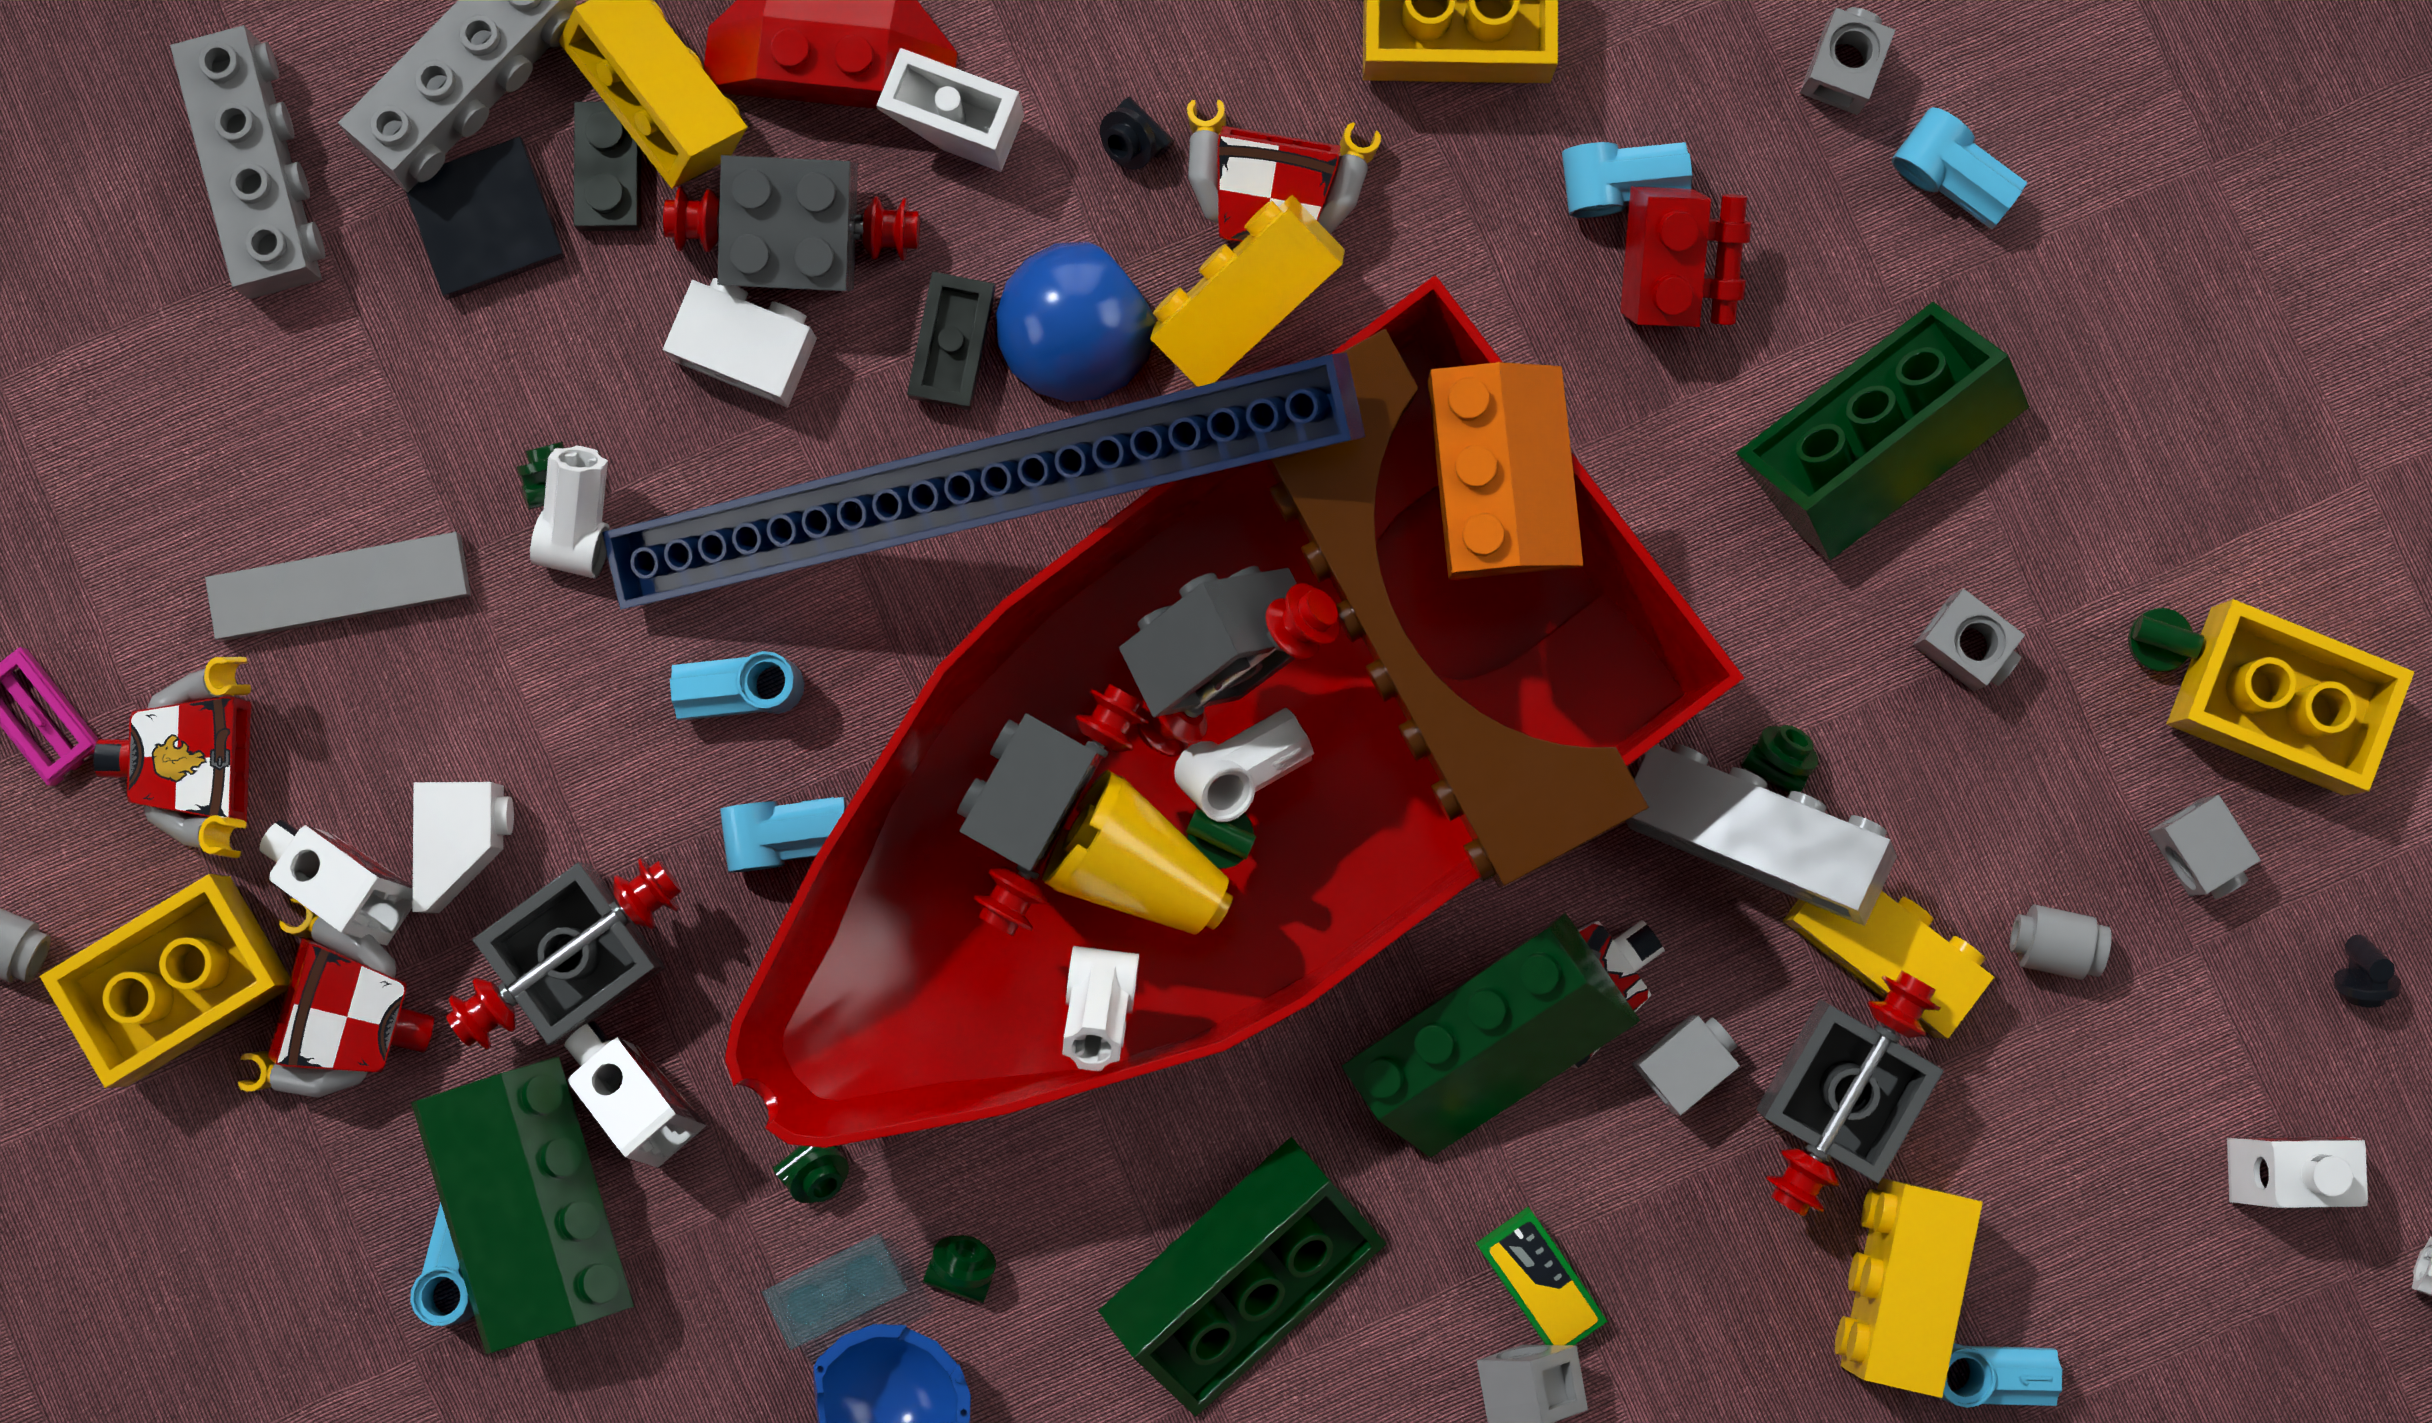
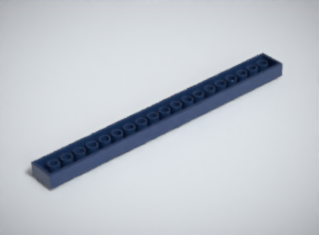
[602,352,1366,610]

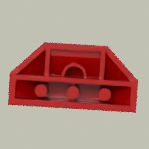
[703,0,958,109]

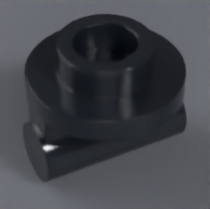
[1100,96,1175,170]
[2333,935,2401,1008]

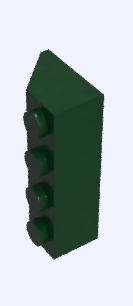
[1736,302,2030,561]
[1341,912,1640,1158]
[411,1056,634,1354]
[1098,1137,1387,1417]

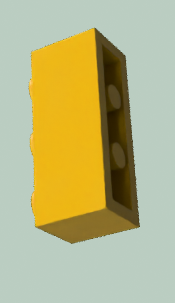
[558,0,748,189]
[1150,195,1345,387]
[1783,890,1994,1039]

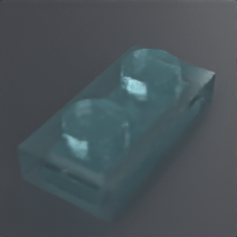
[762,1232,909,1350]

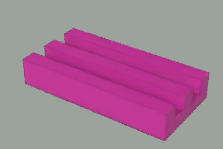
[0,647,99,787]

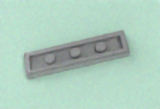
[205,532,471,641]

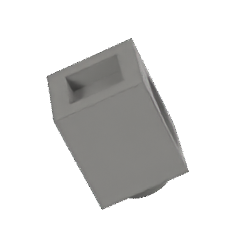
[1799,7,1895,115]
[1913,588,2025,691]
[2148,795,2261,899]
[1632,1015,1740,1116]
[1477,1344,1588,1423]

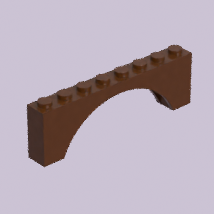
[1254,329,1649,888]

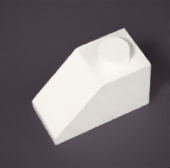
[876,48,1024,172]
[412,782,514,913]

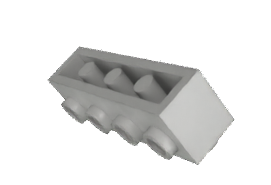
[338,0,577,193]
[170,25,326,299]
[1625,744,1897,926]

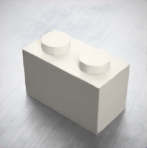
[662,278,817,408]

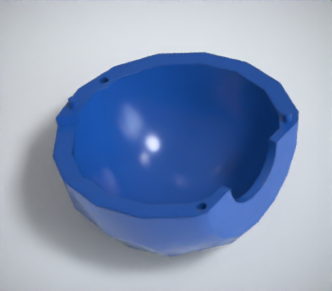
[996,242,1156,402]
[813,1324,971,1423]

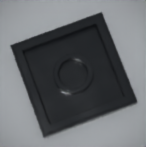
[405,136,566,300]

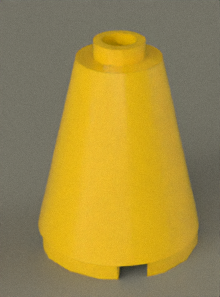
[1042,770,1233,935]

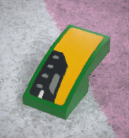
[1475,1207,1608,1345]

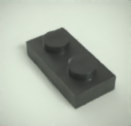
[574,101,641,231]
[907,271,996,411]

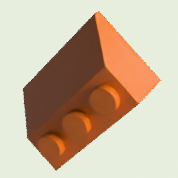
[1428,362,1583,581]

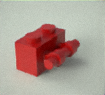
[1620,186,1751,327]

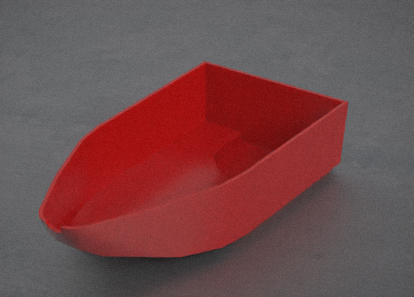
[725,275,1745,1148]

